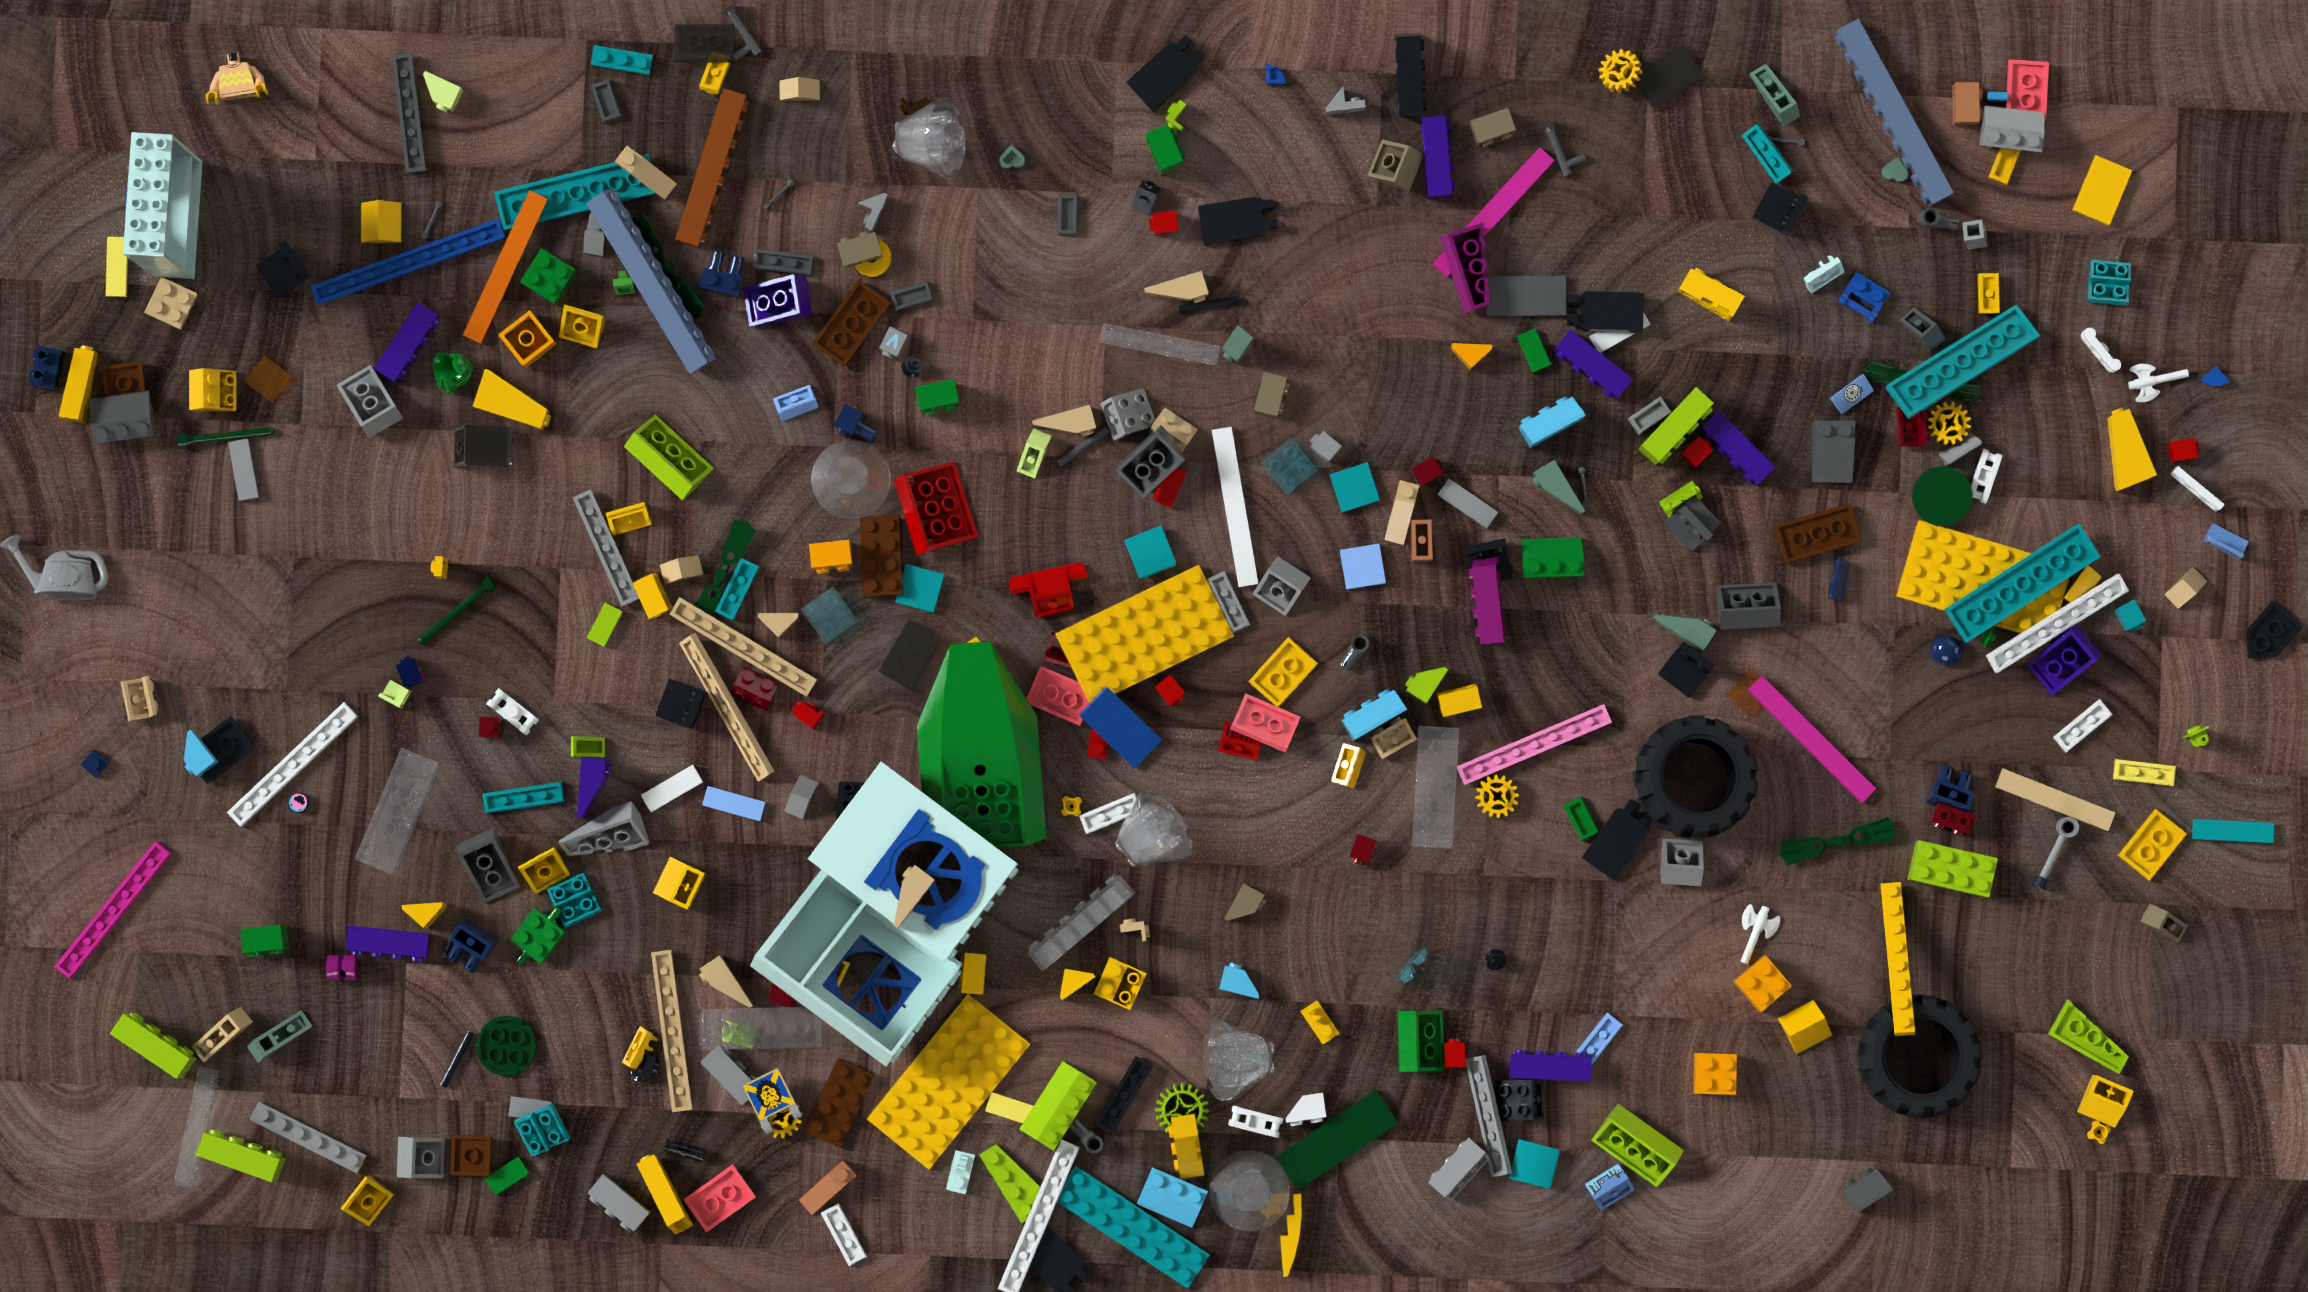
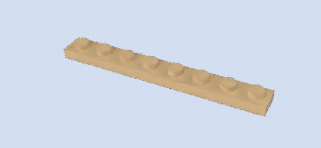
[670,597,817,697]
[679,633,775,782]
[651,950,693,1112]

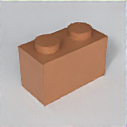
[1952,82,1983,125]
[1410,520,1433,562]

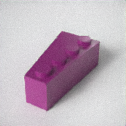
[1440,223,1490,313]
[1469,555,1506,644]

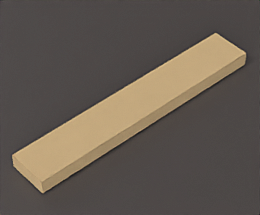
[1995,769,2115,831]

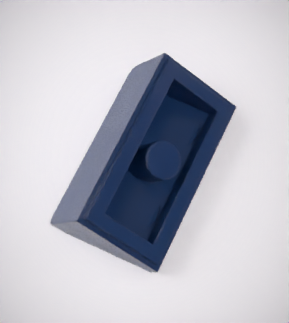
[1827,558,1850,601]

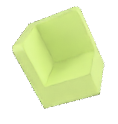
[379,680,412,709]

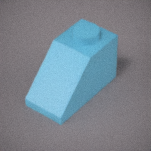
[184,729,218,777]
[1219,963,1259,999]

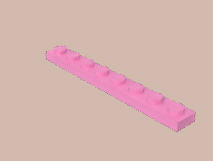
[1456,704,1612,785]

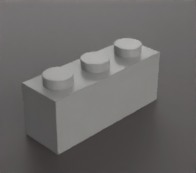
[700,1045,756,1105]
[1428,1138,1490,1202]
[588,1174,651,1232]

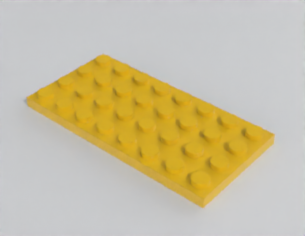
[1896,520,2069,643]
[1055,565,1234,703]
[867,994,1030,1170]

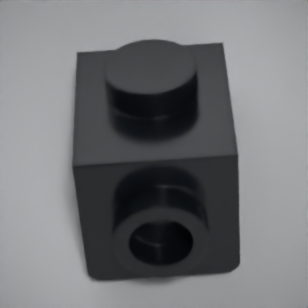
[1131,181,1161,215]
[630,1055,660,1083]

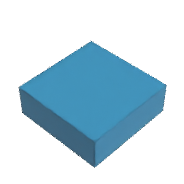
[1985,92,2008,103]

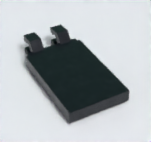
[1126,35,1205,112]
[1198,196,1278,246]
[1567,291,1644,333]
[1581,799,1651,881]
[1013,1226,1091,1292]

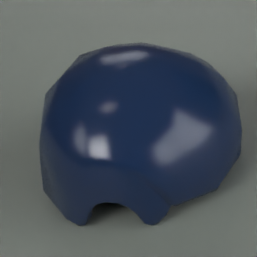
[1930,635,1964,666]

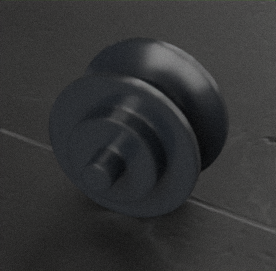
[901,356,923,378]
[1485,949,1506,971]

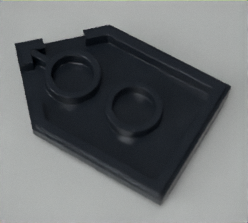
[2246,600,2303,659]

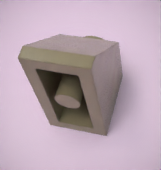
[1224,883,1266,921]
[2141,904,2188,943]

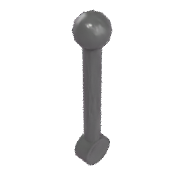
[1768,135,1805,147]
[763,179,795,210]
[421,201,443,240]
[1578,467,1590,508]
[440,919,461,958]

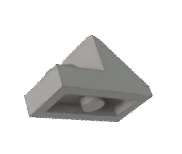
[1325,87,1366,115]
[858,193,889,233]
[583,213,607,256]

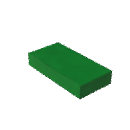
[1517,329,1551,373]
[1563,797,1599,841]
[485,1156,530,1196]

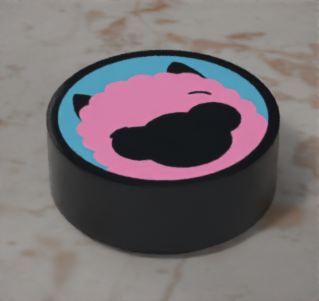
[288,793,309,813]

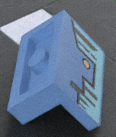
[2203,523,2249,560]
[1585,1164,1635,1211]

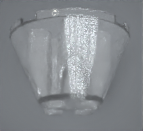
[893,97,965,178]
[811,440,891,519]
[1115,789,1193,867]
[1202,1020,1274,1101]
[1210,1150,1290,1231]

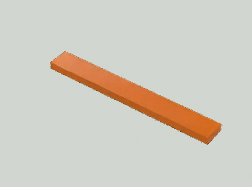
[463,190,548,344]

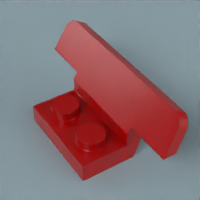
[1009,562,1088,618]

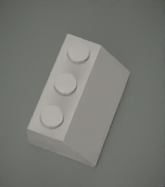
[1979,106,2045,152]

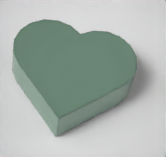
[999,144,1026,169]
[1881,157,1908,182]

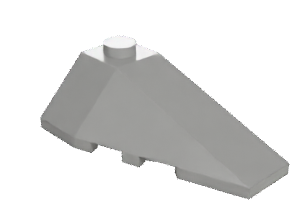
[559,801,649,856]

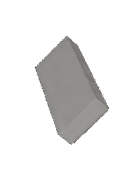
[228,439,259,501]
[1437,479,1498,529]
[1207,571,1250,633]

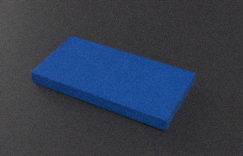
[1079,686,1162,769]

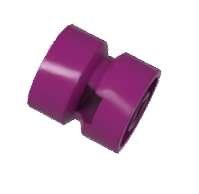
[326,955,358,981]

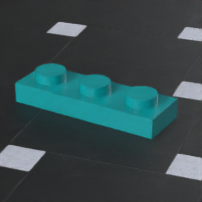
[591,45,653,76]
[1741,123,1793,184]
[715,558,759,620]

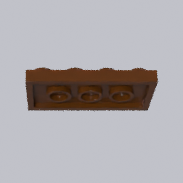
[812,279,891,368]
[1774,503,1862,564]
[860,515,903,597]
[804,1058,874,1148]

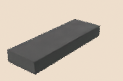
[752,248,814,276]

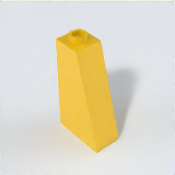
[59,346,98,424]
[473,369,551,430]
[2107,407,2157,492]
[637,1155,694,1235]

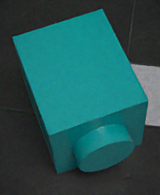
[2114,600,2146,632]

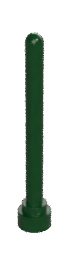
[177,427,275,449]
[418,576,497,645]

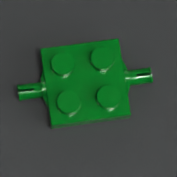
[511,906,566,965]

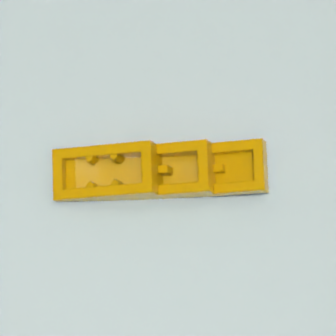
[1280,1193,1302,1277]

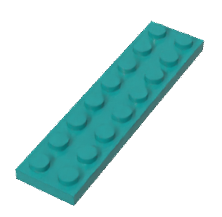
[494,154,656,231]
[1886,304,2040,419]
[1944,523,2101,643]
[1057,1166,1210,1289]

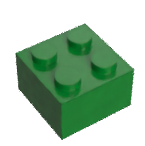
[1146,124,1185,176]
[520,248,577,306]
[915,379,960,417]
[240,925,289,957]

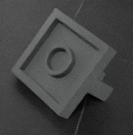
[1664,495,1721,551]

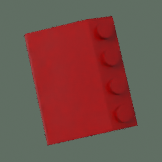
[893,461,978,556]

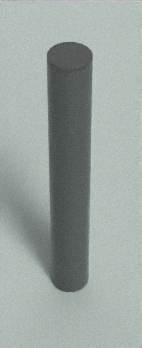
[1057,426,1110,467]

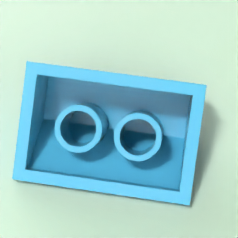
[1519,396,1586,448]
[1342,689,1407,742]
[1137,1167,1208,1228]

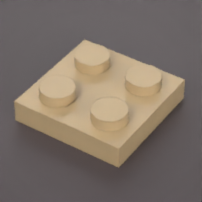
[144,277,198,330]

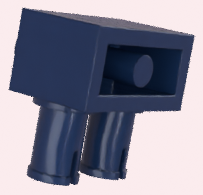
[699,250,745,299]
[28,346,65,391]
[834,404,878,444]
[1926,765,1975,812]
[447,919,499,973]

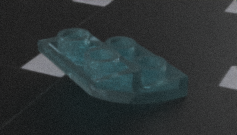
[1260,437,1318,495]
[801,587,858,644]
[1395,947,1429,984]

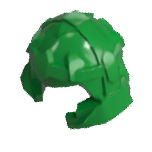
[433,352,473,395]

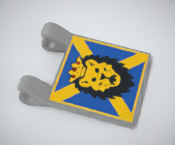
[742,1068,802,1134]

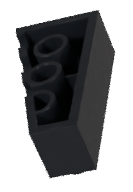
[1394,33,1427,117]

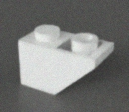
[1285,1093,1326,1126]

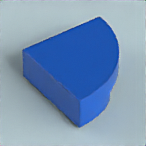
[1266,64,1286,85]
[2201,366,2230,387]

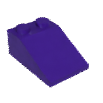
[743,274,812,327]
[2026,624,2102,695]
[577,757,612,819]

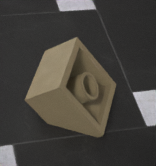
[1367,140,1424,191]

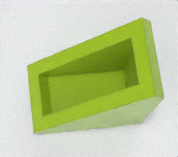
[571,736,605,758]

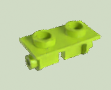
[1659,481,1703,518]
[2183,725,2209,747]

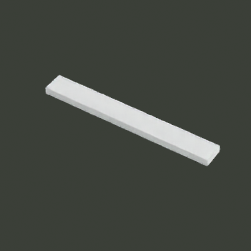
[1212,427,1258,587]
[1986,574,2129,673]
[227,702,359,827]
[998,1139,1080,1292]

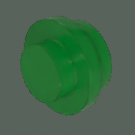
[1980,629,1997,648]

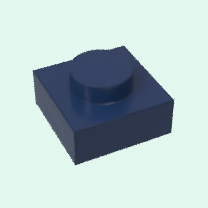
[81,750,110,778]

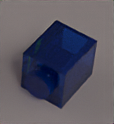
[396,656,425,688]

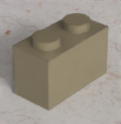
[1470,108,1516,147]
[837,230,883,269]
[1254,372,1290,418]

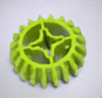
[1155,1083,1209,1133]

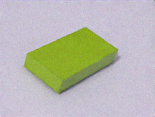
[587,603,623,647]

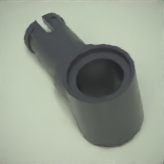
[1917,208,1959,231]
[1339,634,1371,671]
[1069,1118,1103,1153]

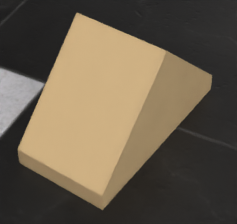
[780,77,820,101]
[660,555,704,584]
[2164,567,2207,609]
[758,613,799,638]

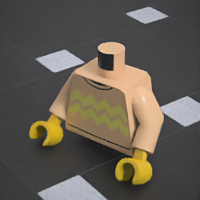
[206,53,269,104]

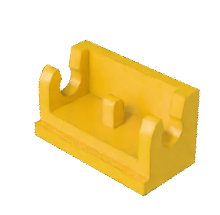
[606,502,652,536]
[633,573,673,619]
[1436,684,1482,717]
[958,953,986,995]

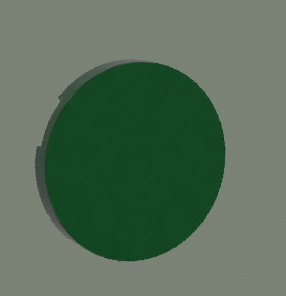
[1912,466,1973,526]
[476,1016,537,1076]

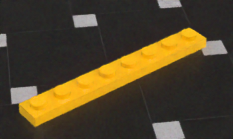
[1881,882,1915,1036]

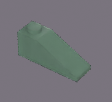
[1749,64,1800,127]
[1222,326,1253,363]
[1532,460,1585,515]
[1652,614,1717,652]
[247,1010,313,1063]

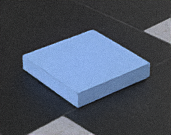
[1340,544,1386,590]

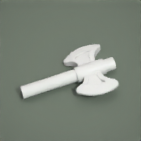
[2128,364,2189,402]
[1740,904,1780,965]

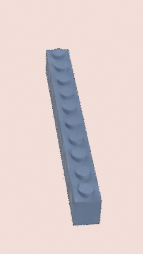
[1835,18,1954,207]
[586,188,716,374]

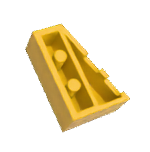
[1678,268,1745,322]
[1168,1114,1204,1179]

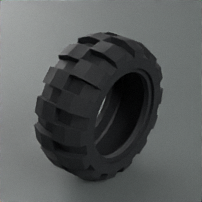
[1633,715,1759,839]
[1857,995,1983,1118]

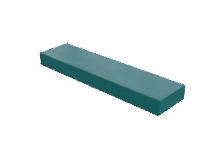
[482,782,565,814]
[2192,819,2274,843]

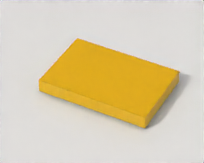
[2072,155,2132,226]
[1248,637,1318,707]
[2117,809,2187,881]

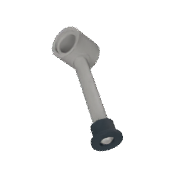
[2031,817,2079,890]

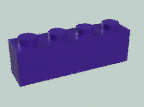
[1421,116,1455,199]
[374,302,440,384]
[1554,329,1633,400]
[1700,411,1775,486]
[346,926,431,961]
[1510,1050,1592,1081]

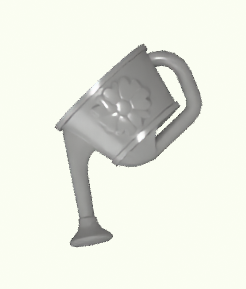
[0,535,109,601]

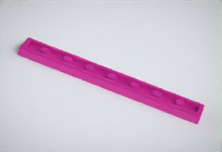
[1432,147,1554,277]
[1747,676,1876,803]
[54,841,172,979]

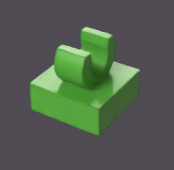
[613,271,636,295]

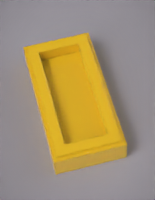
[1988,148,2021,185]

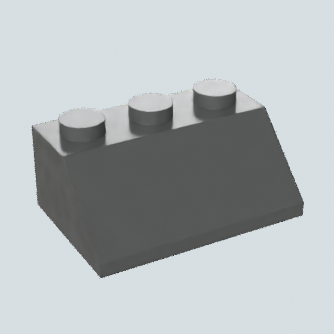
[89,391,156,444]
[1115,425,1185,498]
[1716,582,1781,630]

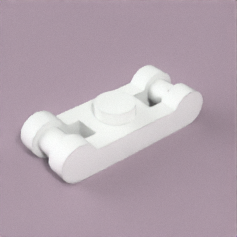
[2081,328,2121,373]
[1971,449,2002,504]
[486,688,539,736]
[1228,1106,1283,1138]

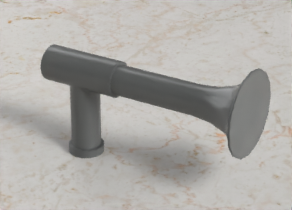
[719,2,762,61]
[1539,120,1586,176]

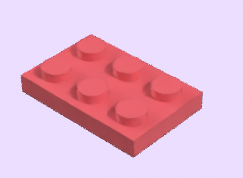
[2006,60,2049,122]
[1026,666,1089,726]
[1230,693,1301,753]
[683,1164,756,1233]

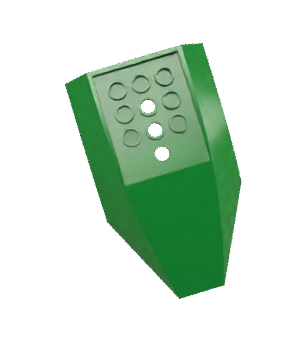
[917,641,1047,851]

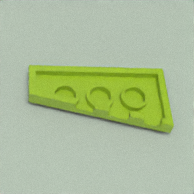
[2048,999,2129,1074]
[979,1144,1040,1223]

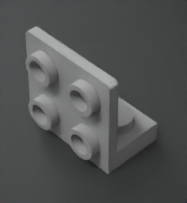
[1100,388,1155,441]

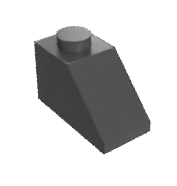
[1899,307,1945,352]

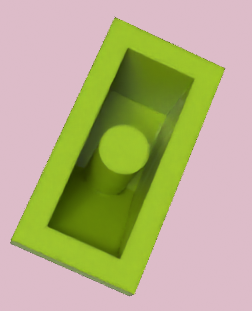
[1405,667,1448,704]

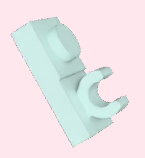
[1804,255,1844,294]
[946,1150,975,1194]

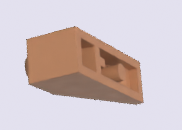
[799,1160,857,1215]

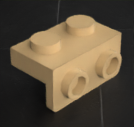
[1148,408,1198,453]
[121,676,158,721]
[1370,717,1417,759]
[1120,918,1150,942]

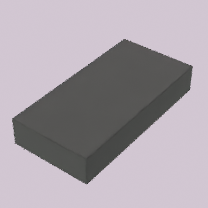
[590,79,622,124]
[1057,194,1078,235]
[890,281,934,312]

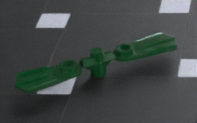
[632,215,706,317]
[1865,361,1982,403]
[694,520,756,616]
[1779,817,1896,866]

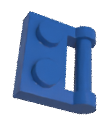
[1838,272,1891,323]

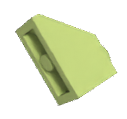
[423,71,463,113]
[1017,428,1052,478]

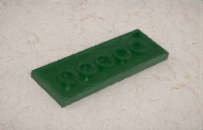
[1276,1089,1398,1190]

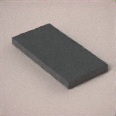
[1486,276,1566,317]

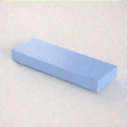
[702,786,766,821]
[1573,1013,1623,1065]

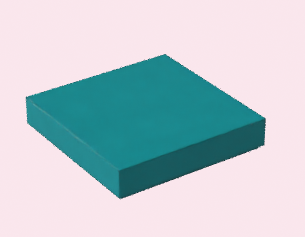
[1329,462,1380,513]
[895,564,944,613]

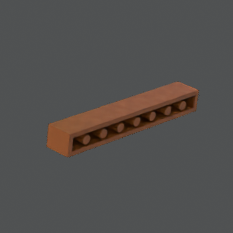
[675,88,749,249]

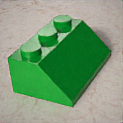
[1521,537,1584,579]
[1398,1010,1444,1072]

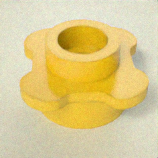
[1061,796,1082,817]
[2087,1121,2111,1144]

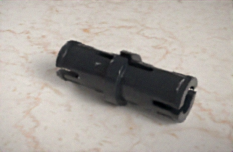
[664,1139,706,1162]

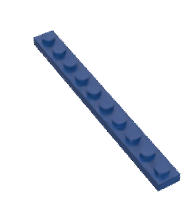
[311,219,506,306]

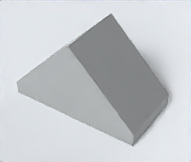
[785,775,819,819]

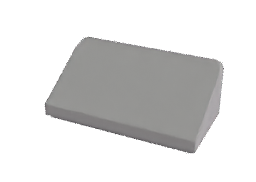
[1939,433,1982,466]

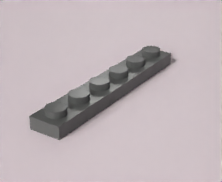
[392,53,427,174]

